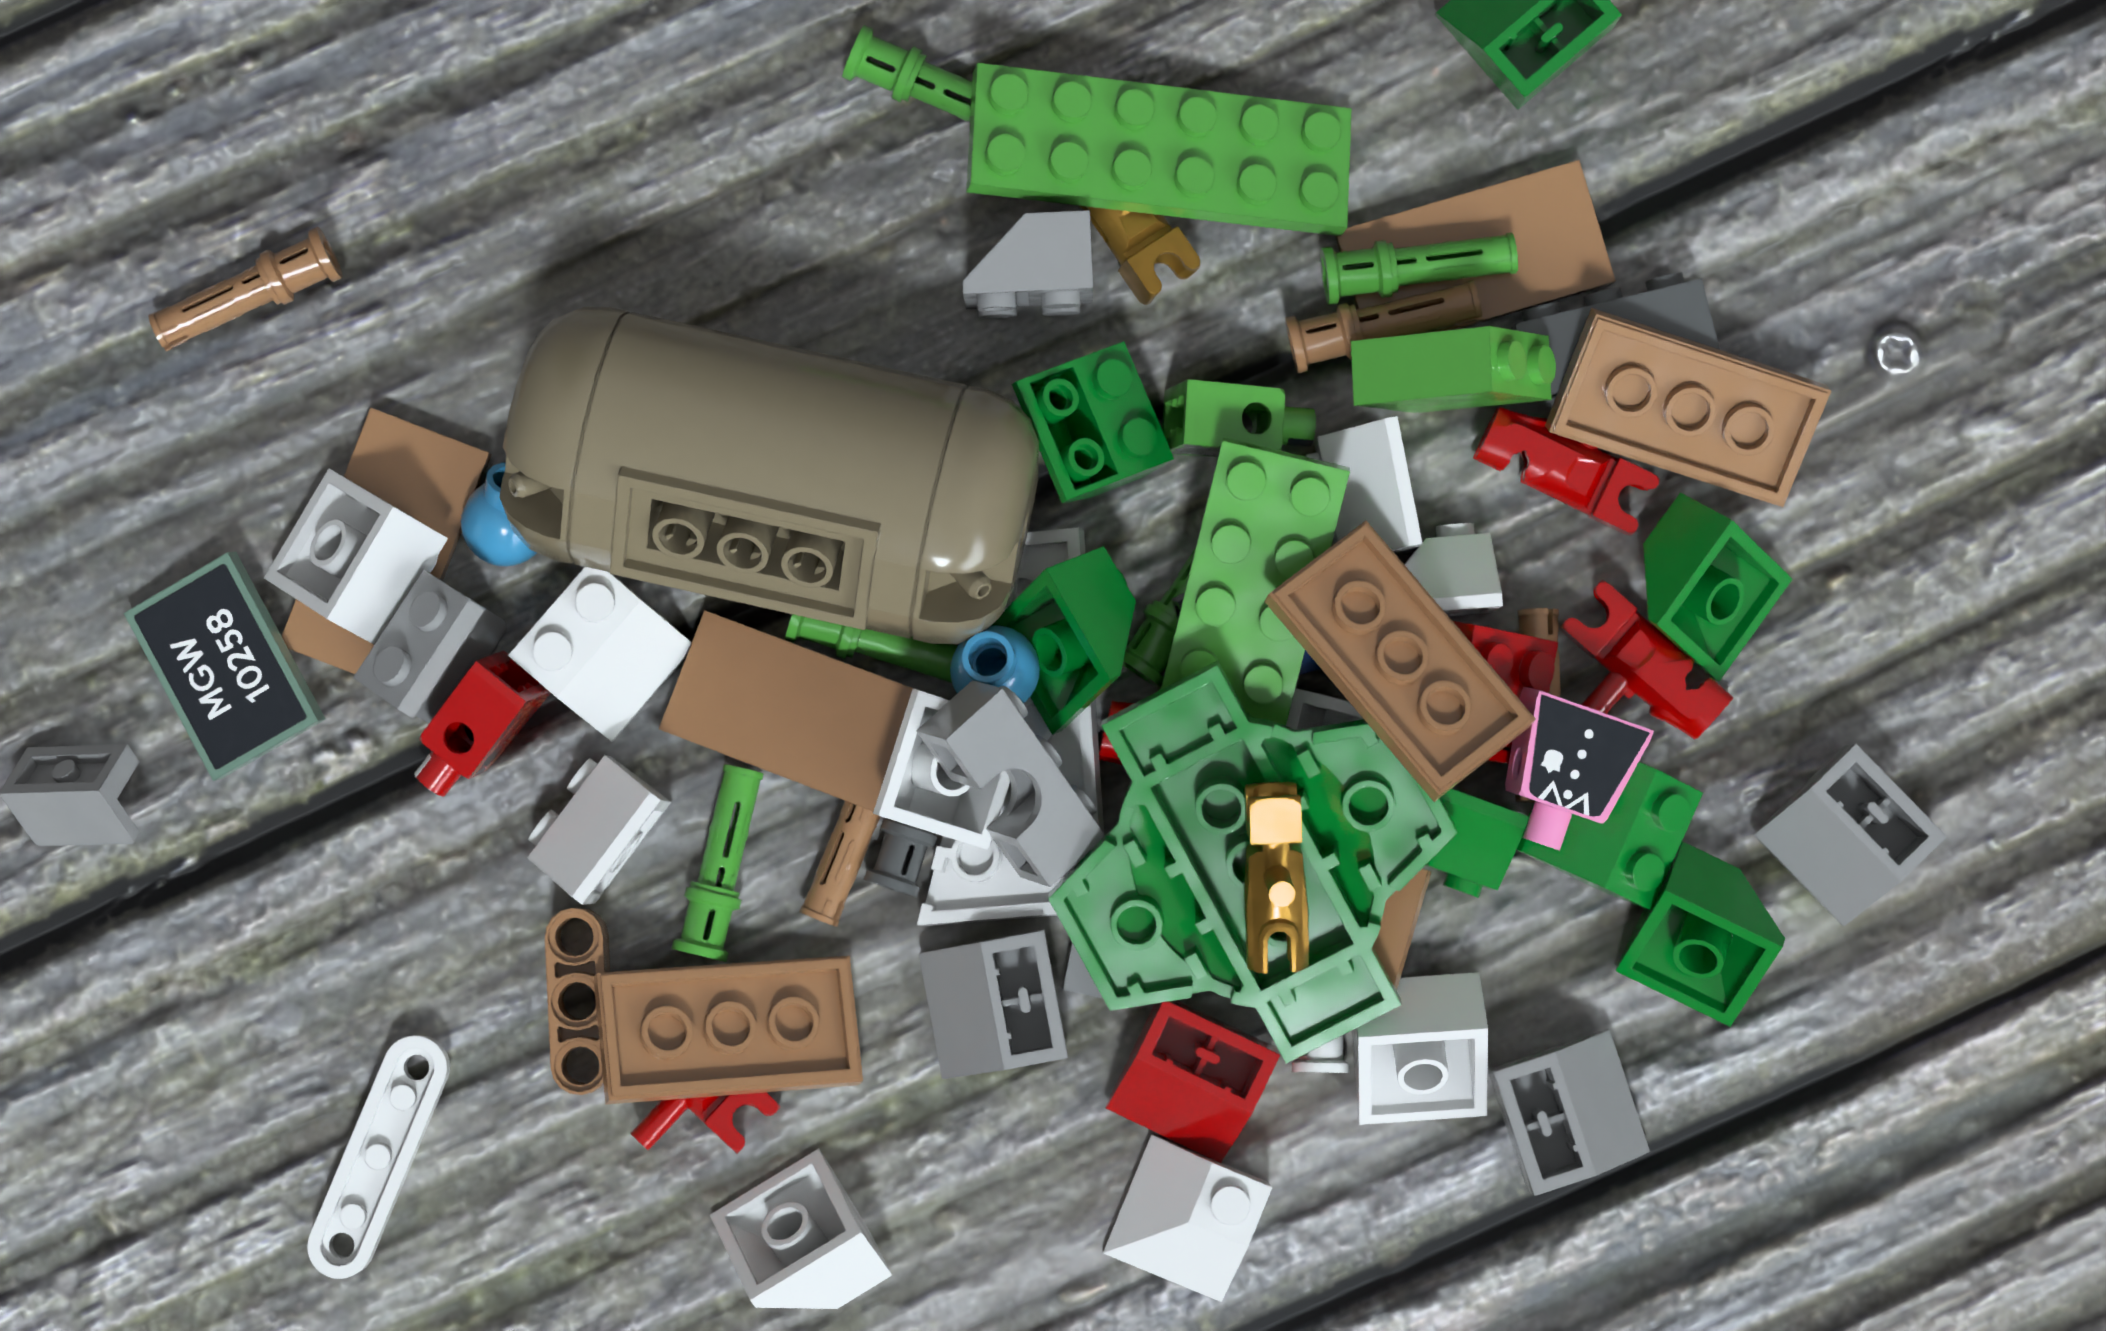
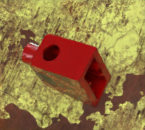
[414,650,551,797]

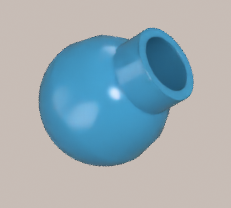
[461,462,537,567]
[950,626,1040,704]

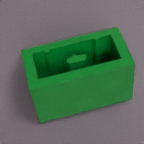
[1435,0,1622,110]
[1011,341,1174,503]

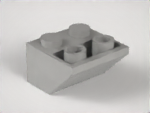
[963,210,1093,319]
[1753,744,1947,926]
[919,929,1068,1079]
[1488,1029,1650,1196]

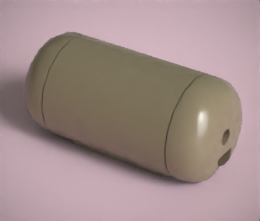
[500,307,1039,644]

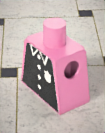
[1505,687,1654,851]

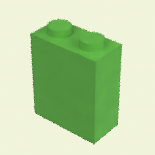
[1351,326,1556,413]

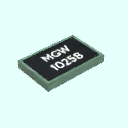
[123,551,326,781]

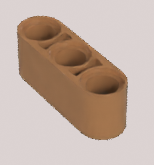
[545,908,611,1095]

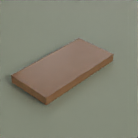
[1335,160,1616,333]
[1545,308,1831,507]
[282,408,492,674]
[1264,521,1536,802]
[659,610,917,812]
[593,955,863,1105]

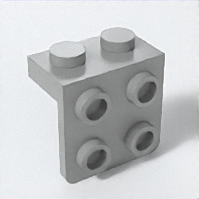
[353,570,506,724]

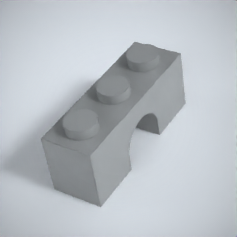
[916,680,1105,887]

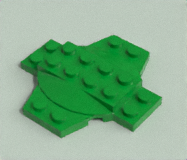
[1048,660,1457,1064]

